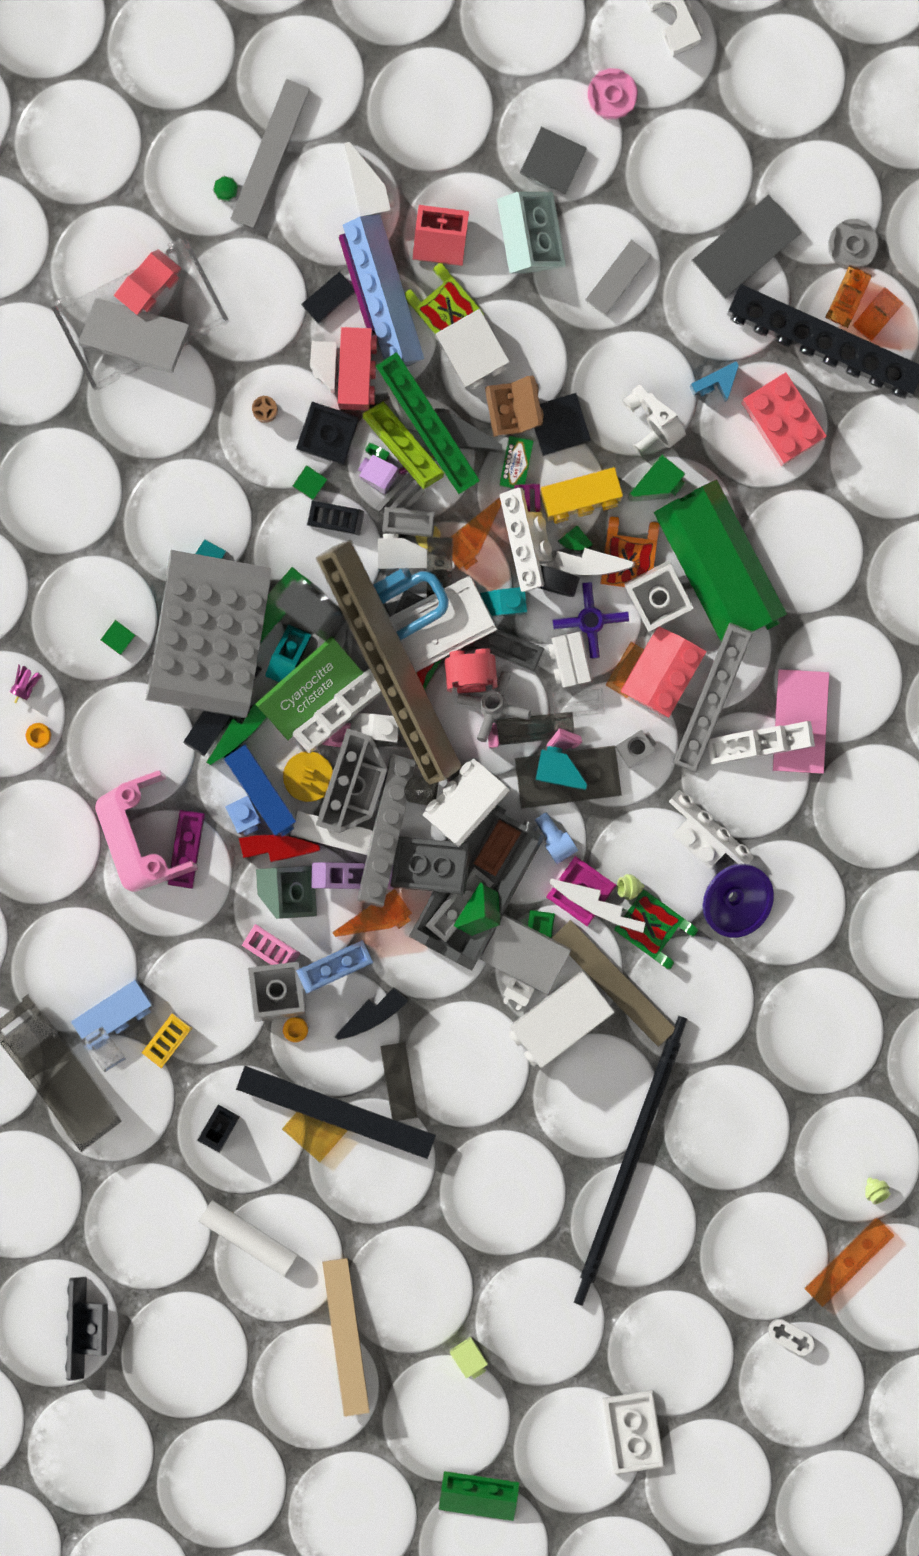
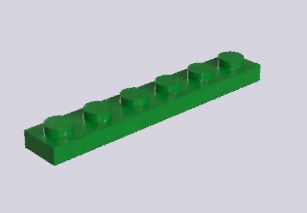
[376,352,480,494]

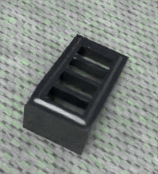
[307,501,364,536]

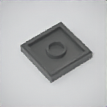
[520,126,587,195]

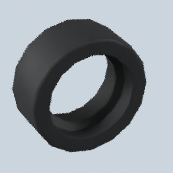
[539,565,580,597]

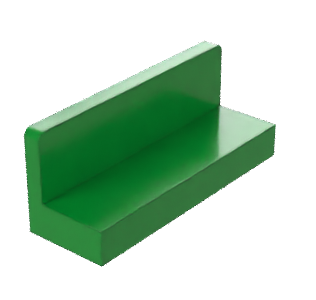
[438,1471,519,1521]

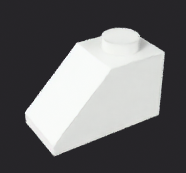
[349,713,399,743]

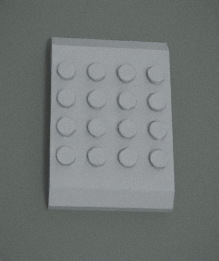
[145,550,271,718]

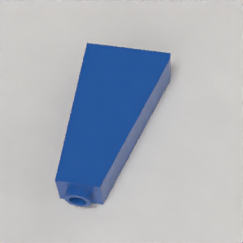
[224,744,296,836]

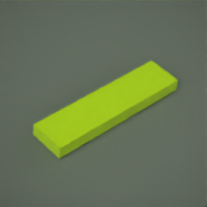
[363,401,444,490]

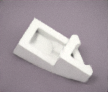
[310,341,337,393]

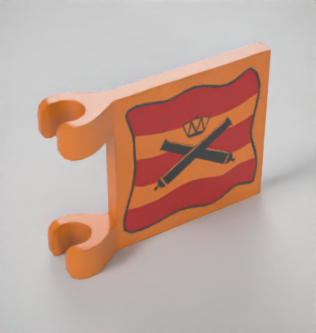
[600,516,660,587]

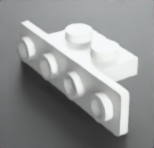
[500,488,553,592]
[669,790,754,869]

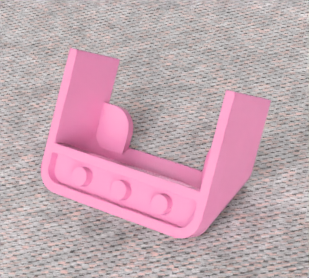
[96,770,198,892]

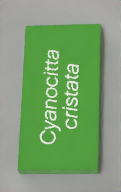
[256,636,363,740]

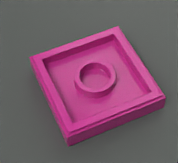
[546,856,616,926]

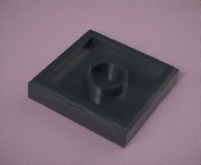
[534,393,591,456]
[296,401,360,466]

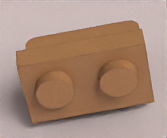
[485,375,543,437]

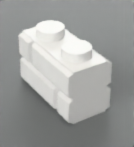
[548,632,593,689]

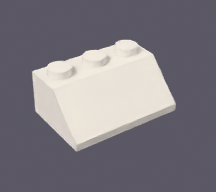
[422,758,510,847]

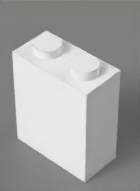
[434,309,509,389]

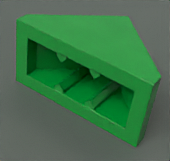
[453,882,500,936]

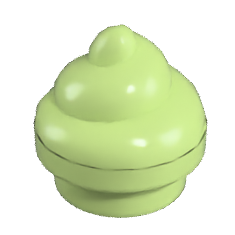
[617,874,644,900]
[865,1178,890,1205]

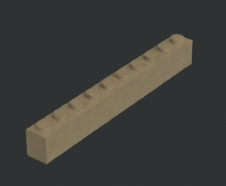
[316,540,462,785]

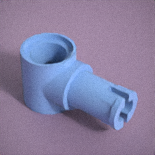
[535,812,578,864]

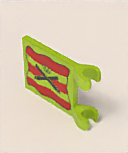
[404,263,484,334]

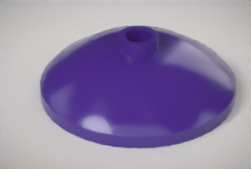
[703,864,774,938]

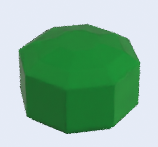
[213,176,238,202]

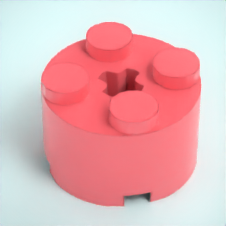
[445,649,498,694]

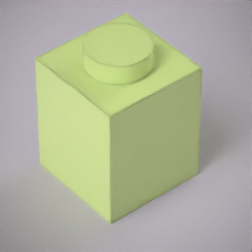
[450,1337,488,1379]

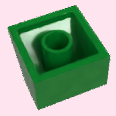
[628,455,686,502]

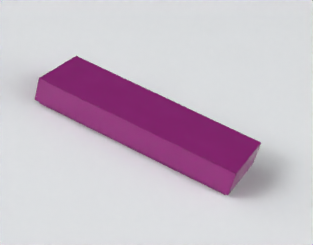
[167,810,205,889]

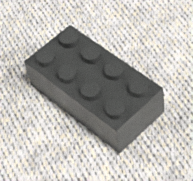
[275,579,346,641]

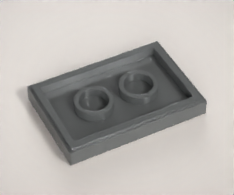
[390,837,472,895]

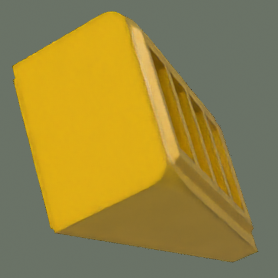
[142,1013,193,1068]

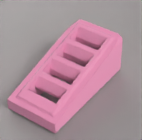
[242,924,300,965]

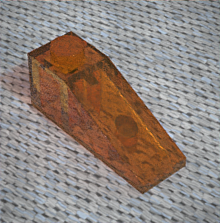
[440,497,502,571]
[332,889,413,937]

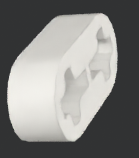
[768,1319,814,1355]

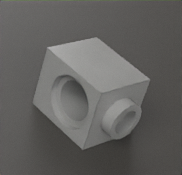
[615,730,656,768]

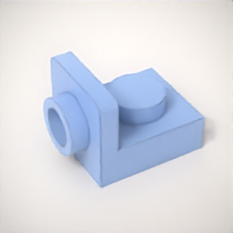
[225,796,261,836]

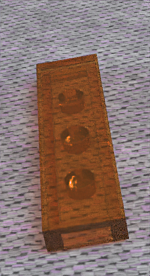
[804,1217,895,1307]

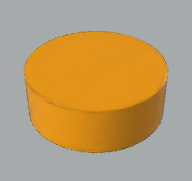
[25,723,52,749]
[283,1017,308,1043]

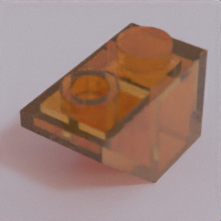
[825,265,872,328]

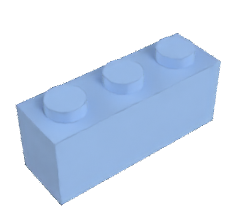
[71,979,153,1048]

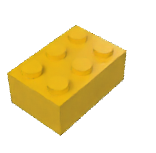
[540,467,623,524]

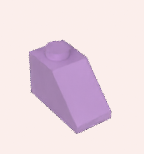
[358,455,399,495]

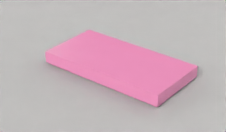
[772,669,829,774]

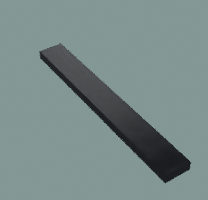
[236,1066,436,1159]

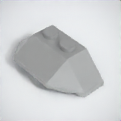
[316,728,387,833]

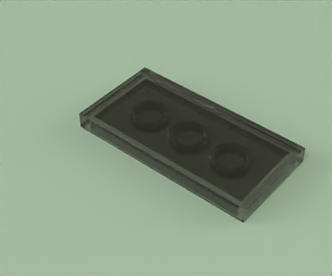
[514,745,622,809]

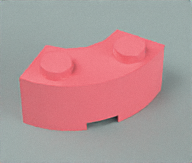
[113,249,182,315]

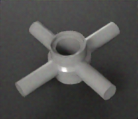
[457,671,531,742]

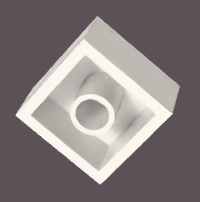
[625,560,694,632]

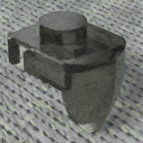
[404,777,439,806]

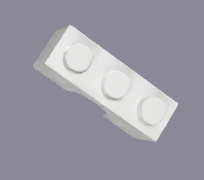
[646,0,703,56]

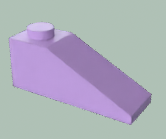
[312,863,393,889]

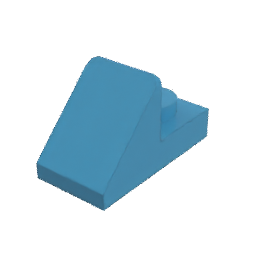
[690,361,739,402]

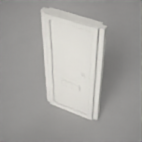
[389,575,498,672]

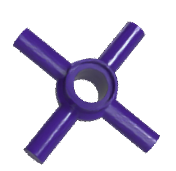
[553,582,629,659]

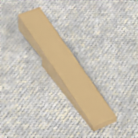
[322,1258,370,1417]

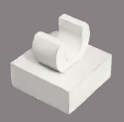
[503,976,535,1010]

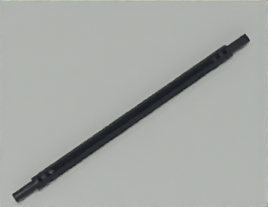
[573,1015,688,1306]

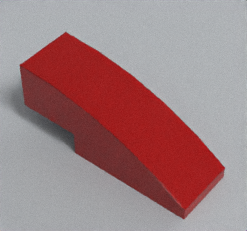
[239,835,321,862]

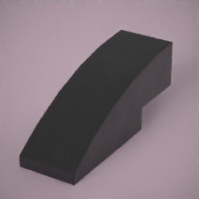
[334,987,409,1040]

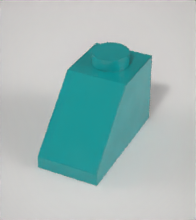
[480,587,527,618]
[265,625,311,682]
[535,746,587,790]

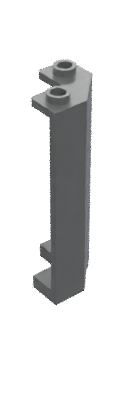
[409,805,544,971]

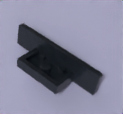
[65,1276,108,1381]

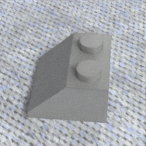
[248,961,306,1022]

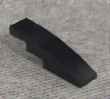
[183,665,262,756]

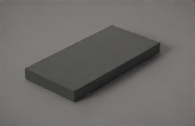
[692,194,802,299]

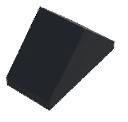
[197,1105,240,1153]

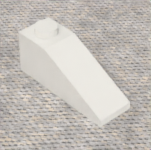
[345,142,395,217]
[378,534,454,571]

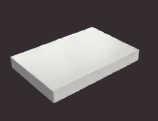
[602,1390,665,1475]

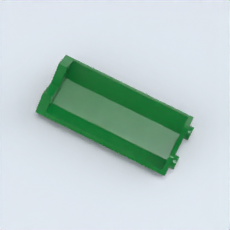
[653,480,787,642]

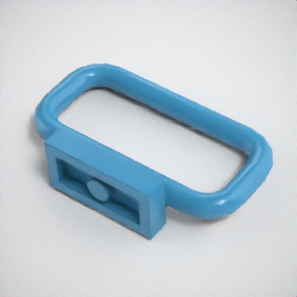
[373,568,449,641]

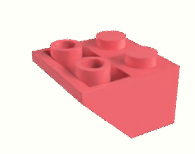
[412,205,469,266]

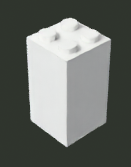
[508,971,614,1068]

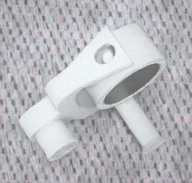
[622,385,686,456]

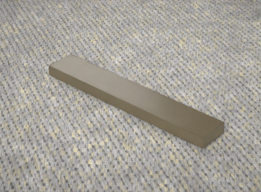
[552,920,675,1047]

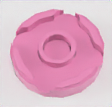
[587,68,638,120]

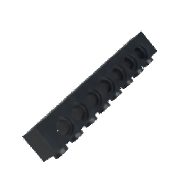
[727,284,919,399]

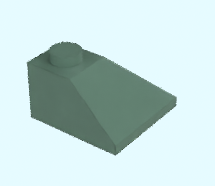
[256,866,317,919]

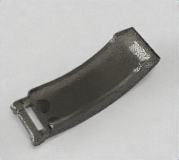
[0,994,122,1152]

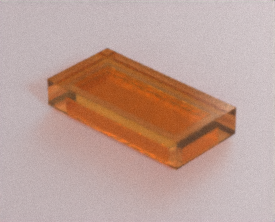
[605,642,644,698]

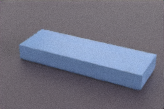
[296,940,373,994]

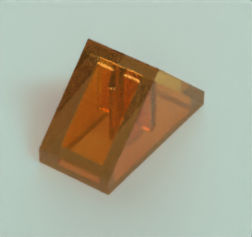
[852,287,904,342]

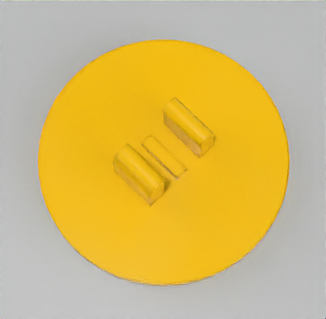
[283,751,333,802]

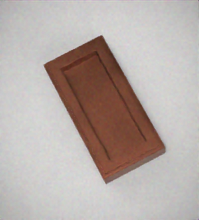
[473,820,521,876]

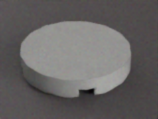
[828,219,879,270]

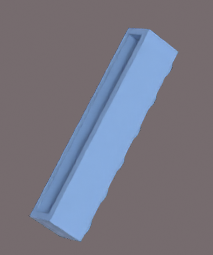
[343,214,424,367]

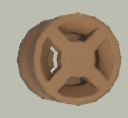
[252,396,278,423]

